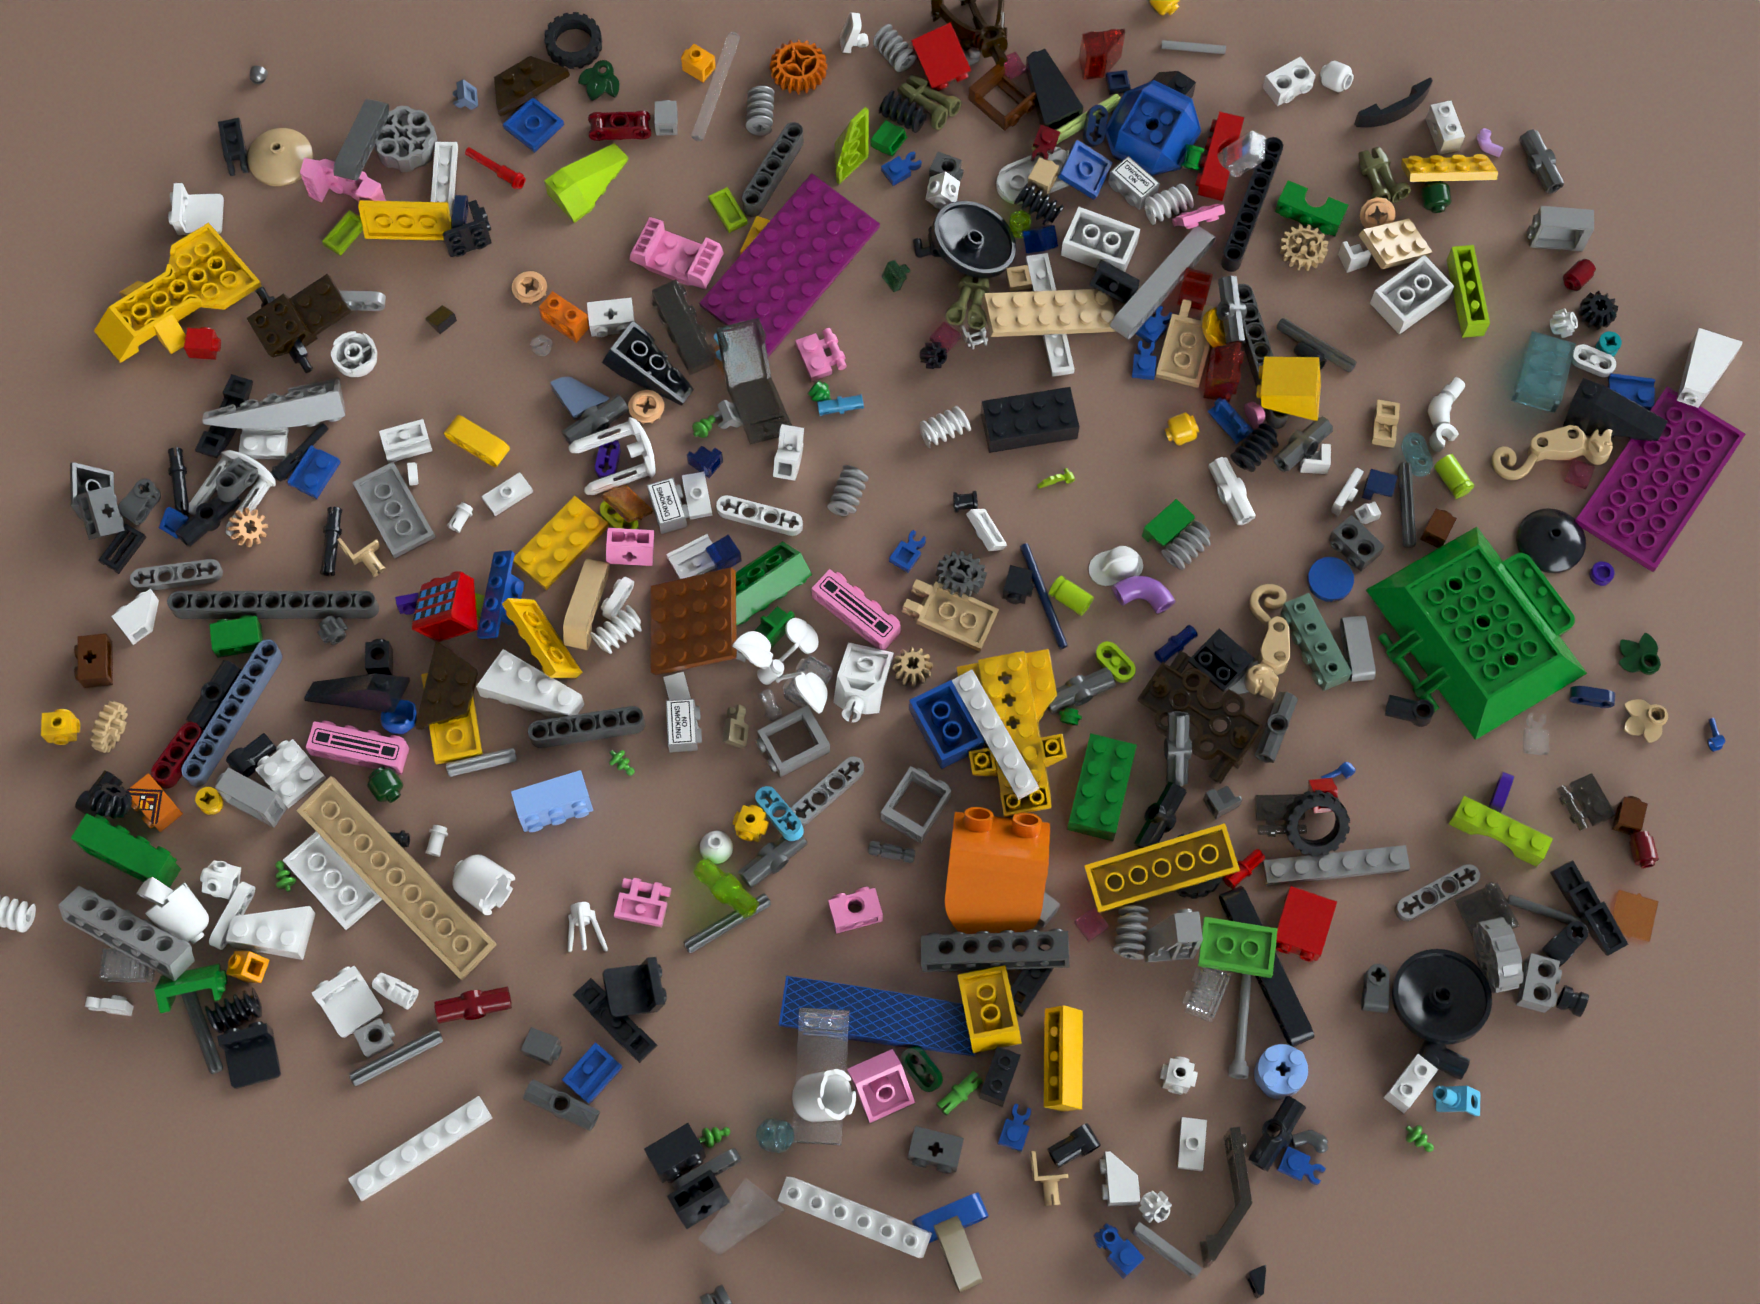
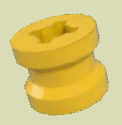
[195,787,224,815]

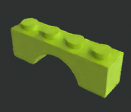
[1449,796,1553,867]

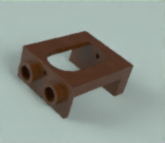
[968,64,1036,131]

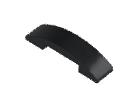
[1354,77,1433,128]
[195,374,253,458]
[573,978,658,1063]

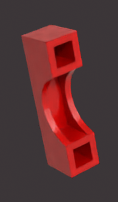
[1195,111,1245,201]

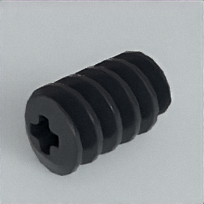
[879,90,927,133]
[1014,182,1064,226]
[1230,423,1279,472]
[205,987,262,1033]

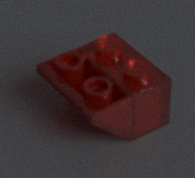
[1079,29,1125,80]
[1203,341,1244,402]

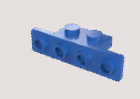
[477,550,524,639]

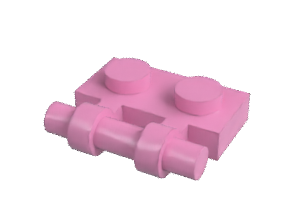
[1172,204,1225,229]
[795,328,847,382]
[614,878,671,928]

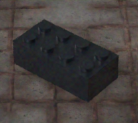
[980,387,1080,453]

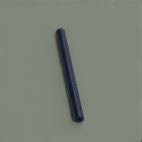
[1020,543,1068,649]

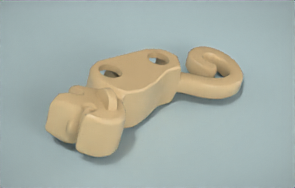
[1491,425,1613,480]
[1244,584,1290,700]

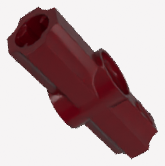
[434,986,512,1024]

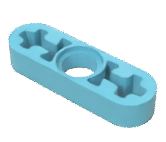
[755,786,804,841]

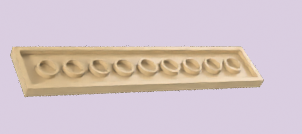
[296,776,497,980]

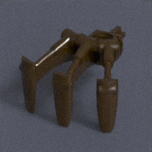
[931,0,1008,67]

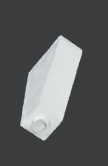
[1677,328,1742,408]

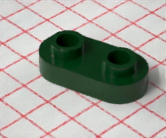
[901,1046,943,1092]

